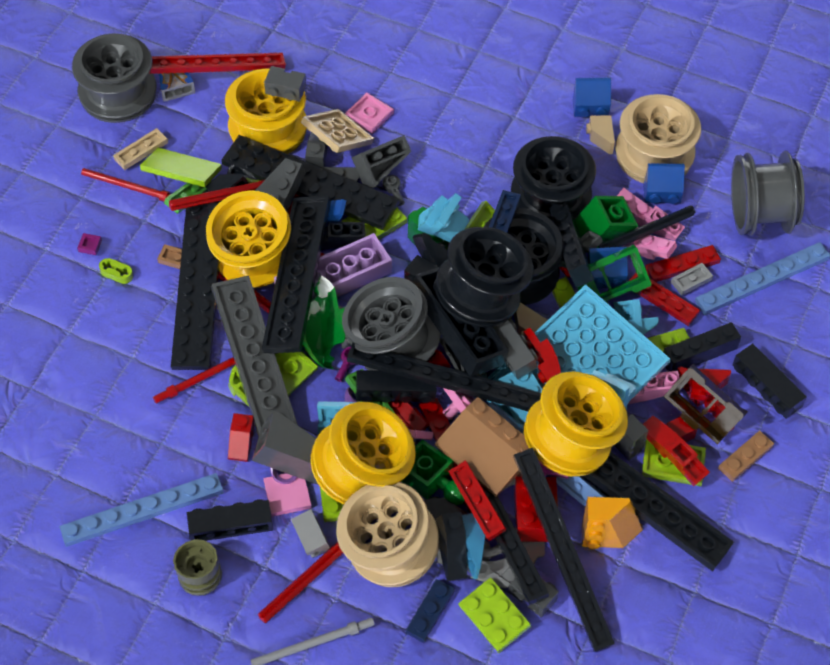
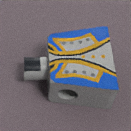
[159,73,195,102]

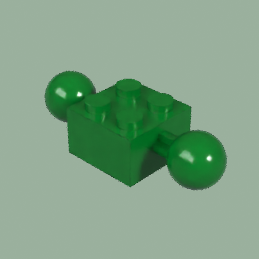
[401,439,466,506]

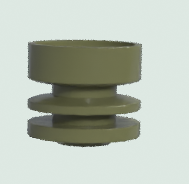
[173,540,222,596]

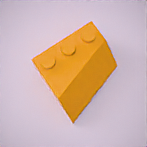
[581,497,643,549]

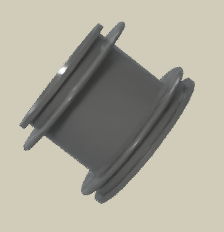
[72,33,156,123]
[731,150,805,236]
[342,277,441,370]

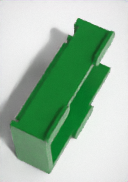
[577,245,651,304]

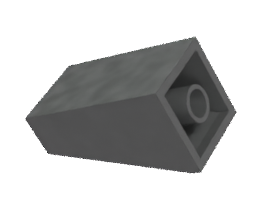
[252,410,319,485]

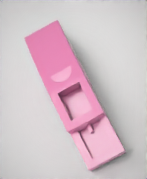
[617,187,685,241]
[622,227,677,260]
[628,371,680,404]

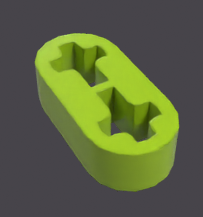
[99,258,133,284]

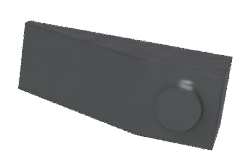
[305,132,328,167]

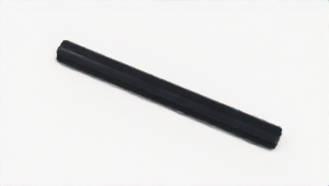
[599,205,696,248]

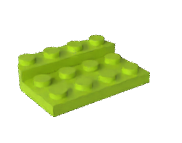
[228,351,318,406]

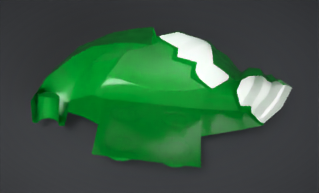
[303,276,346,369]

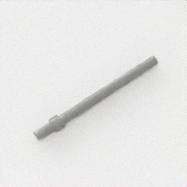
[250,617,375,665]

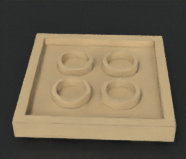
[301,109,374,153]

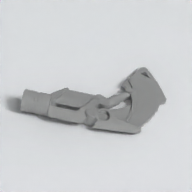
[436,527,545,588]

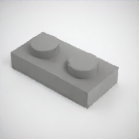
[671,263,713,296]

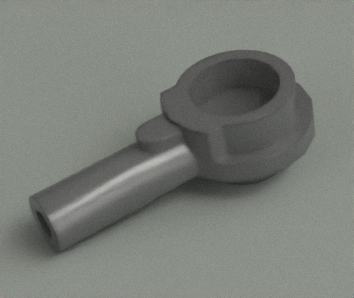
[382,175,405,206]

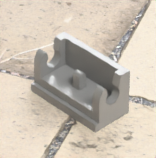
[291,509,330,558]

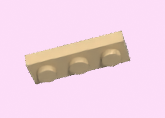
[113,128,168,170]

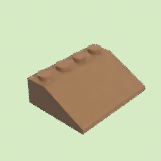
[435,397,529,497]

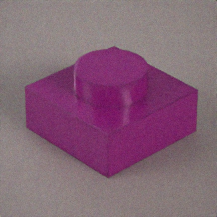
[77,233,102,255]

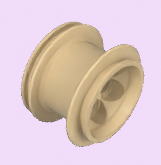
[615,94,701,183]
[336,482,439,587]

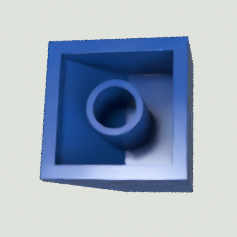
[572,78,611,117]
[643,163,685,204]
[587,247,628,289]

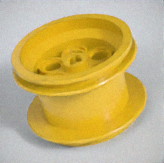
[225,69,307,154]
[206,191,291,288]
[524,372,628,477]
[310,402,416,504]

